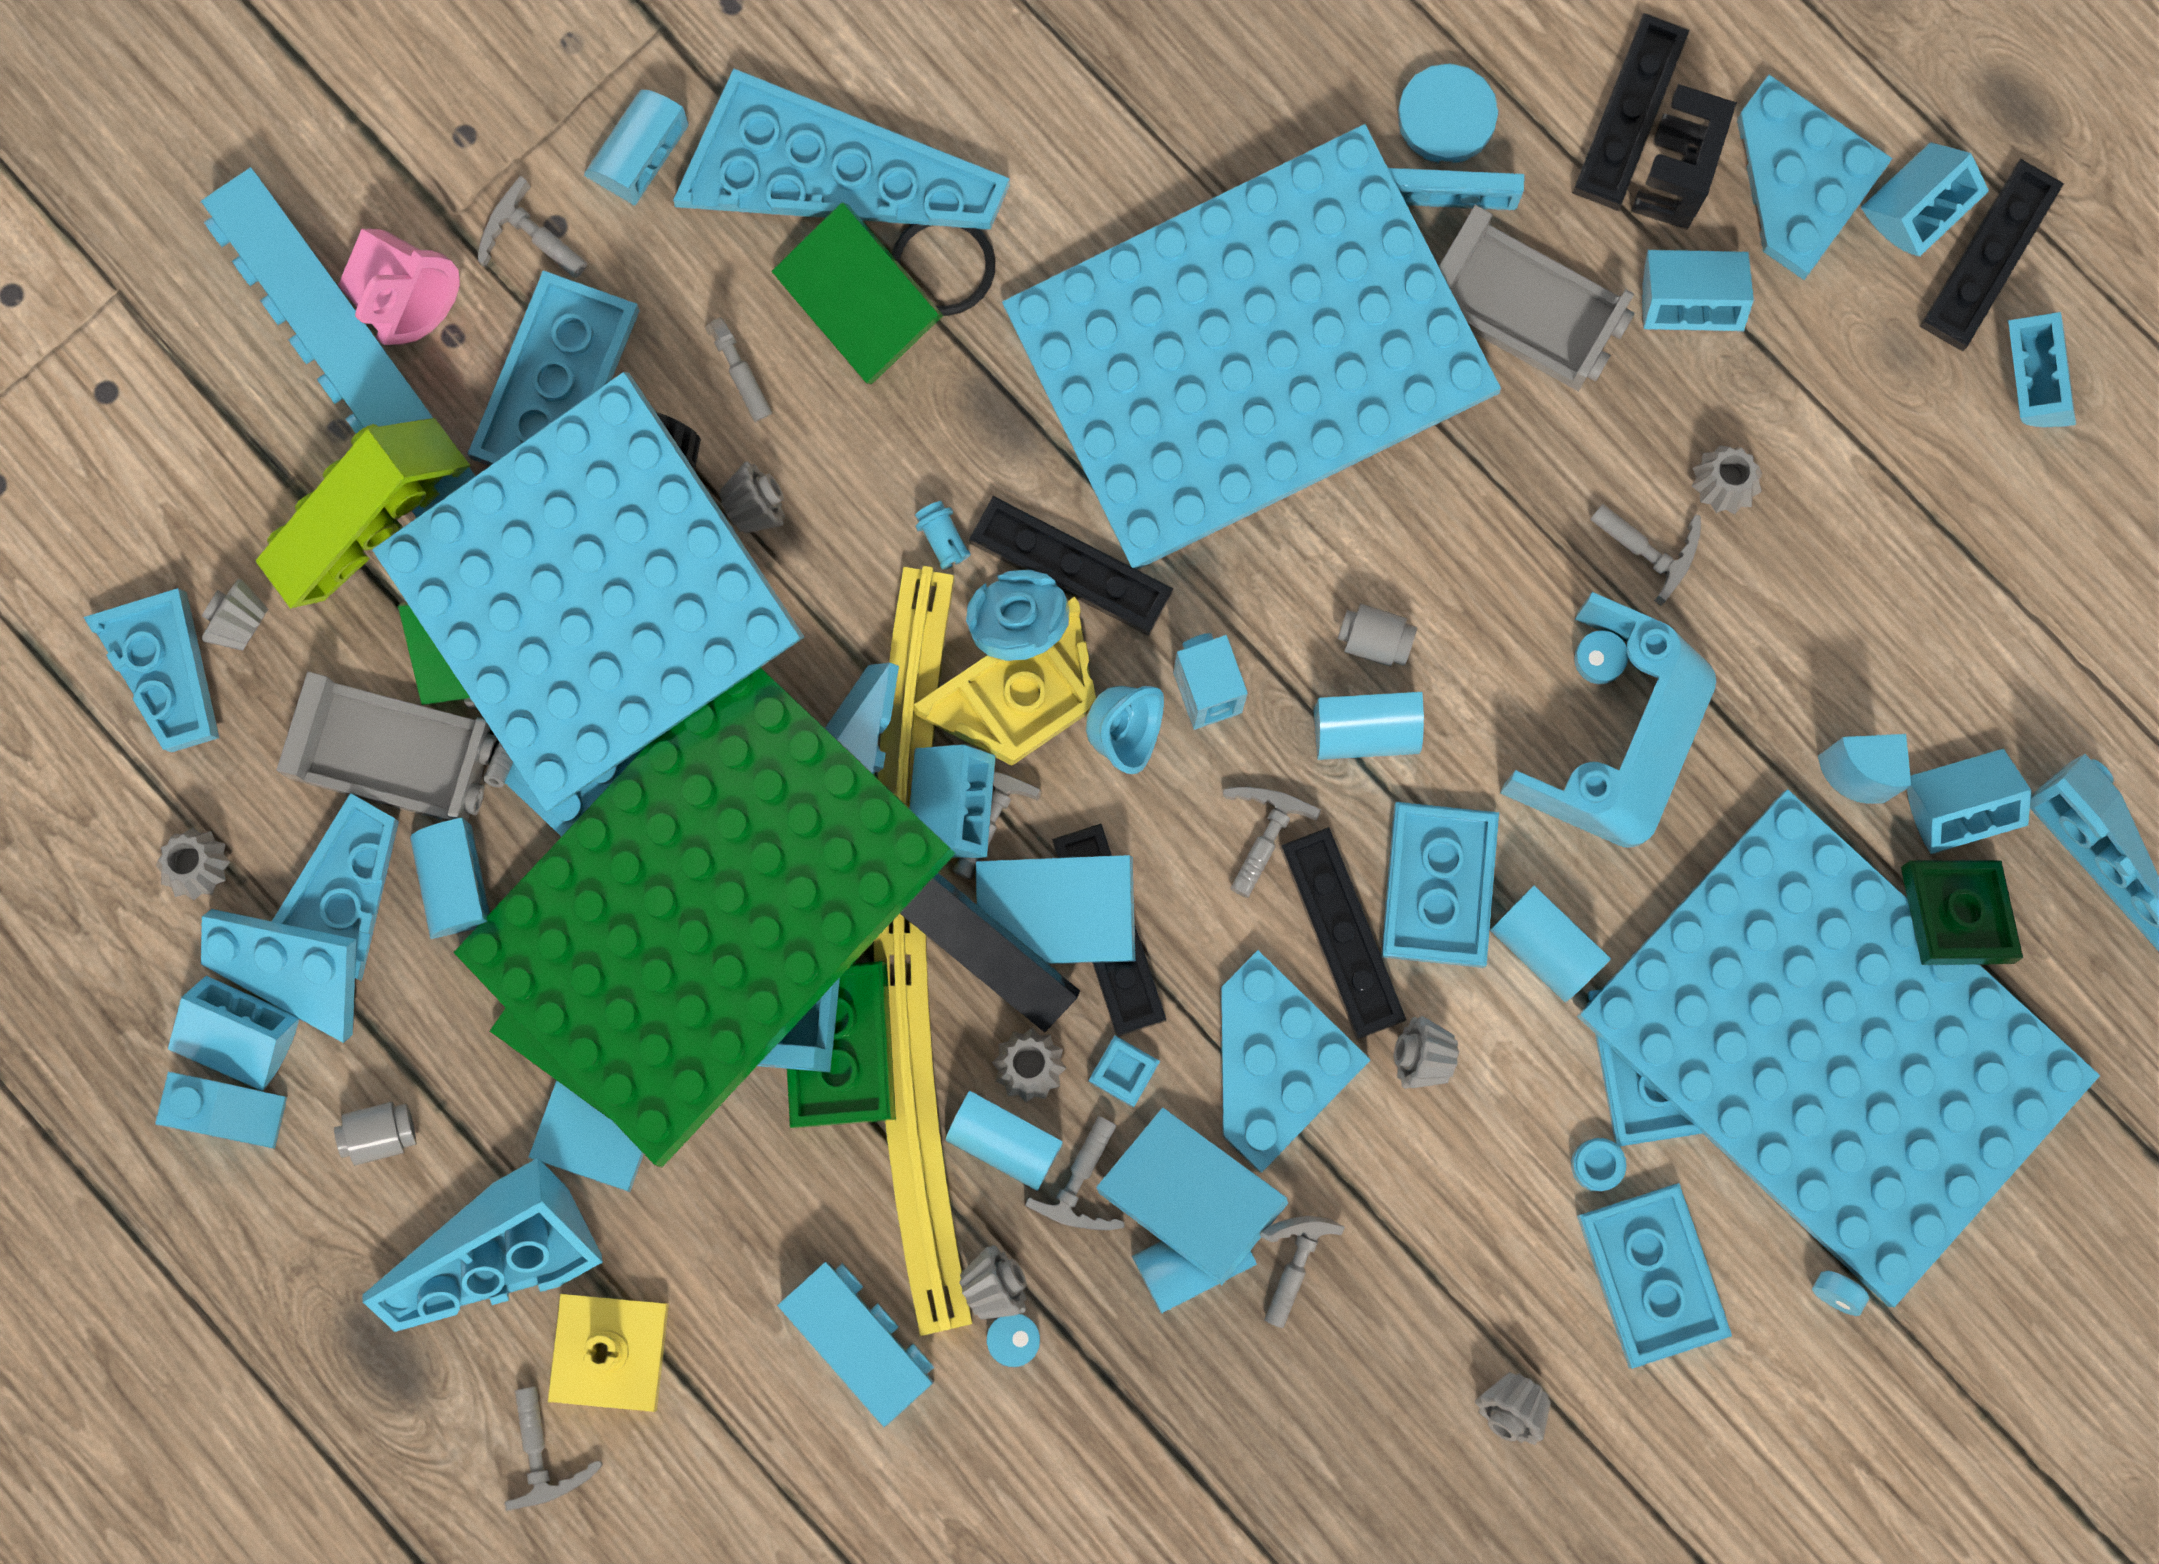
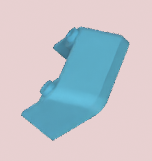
[1500,592,1716,848]

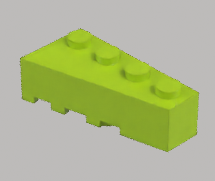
[255,418,471,609]

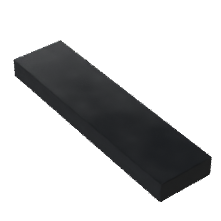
[1572,13,1690,211]
[1919,159,2064,352]
[969,496,1173,636]
[1052,823,1167,1037]
[1280,827,1407,1040]
[900,873,1080,1033]

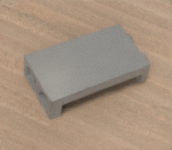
[1439,205,1635,392]
[276,671,499,822]

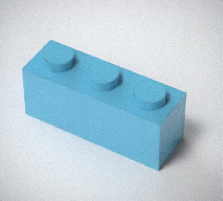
[777,1262,934,1427]

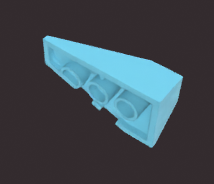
[825,663,899,774]
[2030,754,2159,951]
[362,1158,603,1332]

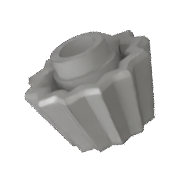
[1692,445,1762,515]
[719,462,785,533]
[202,579,268,651]
[156,828,230,901]
[1394,1016,1459,1089]
[992,1028,1066,1103]
[959,1245,1027,1320]
[1475,1372,1551,1445]

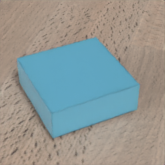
[1088,1035,1160,1108]

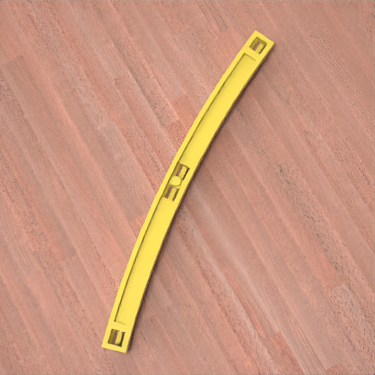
[874,566,973,1336]

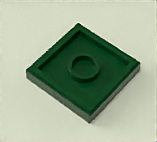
[1901,860,2023,965]

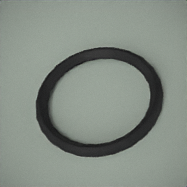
[891,224,996,316]

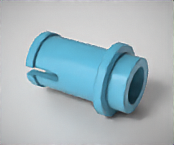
[915,501,971,570]

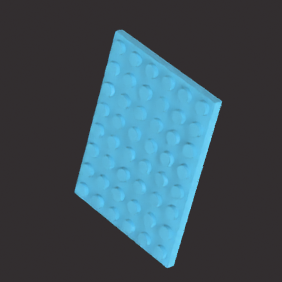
[1002,124,1501,570]
[1577,789,2100,1307]

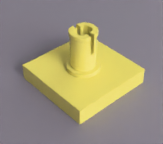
[548,1294,669,1412]

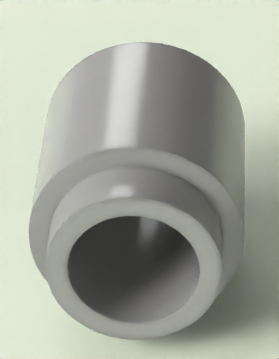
[1338,603,1417,667]
[334,1102,417,1166]

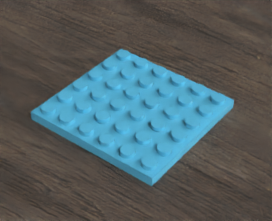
[372,372,804,812]

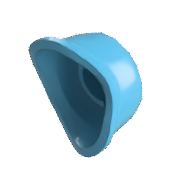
[1086,686,1164,774]

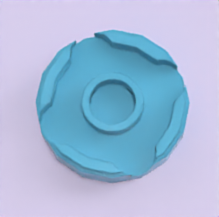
[1398,64,1498,163]
[966,570,1070,661]

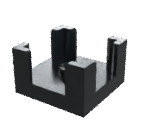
[1631,84,1737,230]

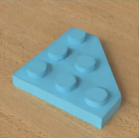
[1737,75,1893,280]
[1221,950,1371,1174]

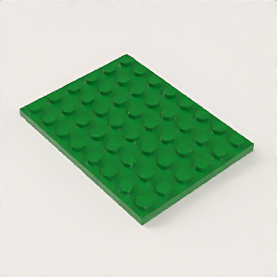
[453,668,956,1168]

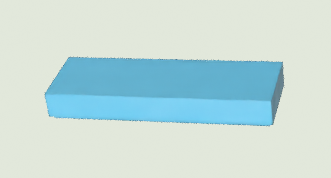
[1388,168,1524,210]

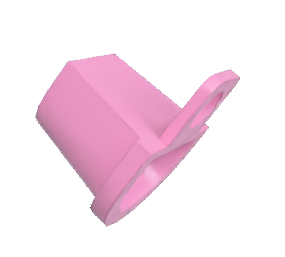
[338,229,460,345]

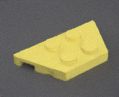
[914,597,1096,766]

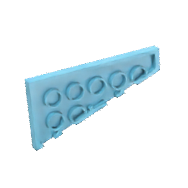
[673,68,1010,230]

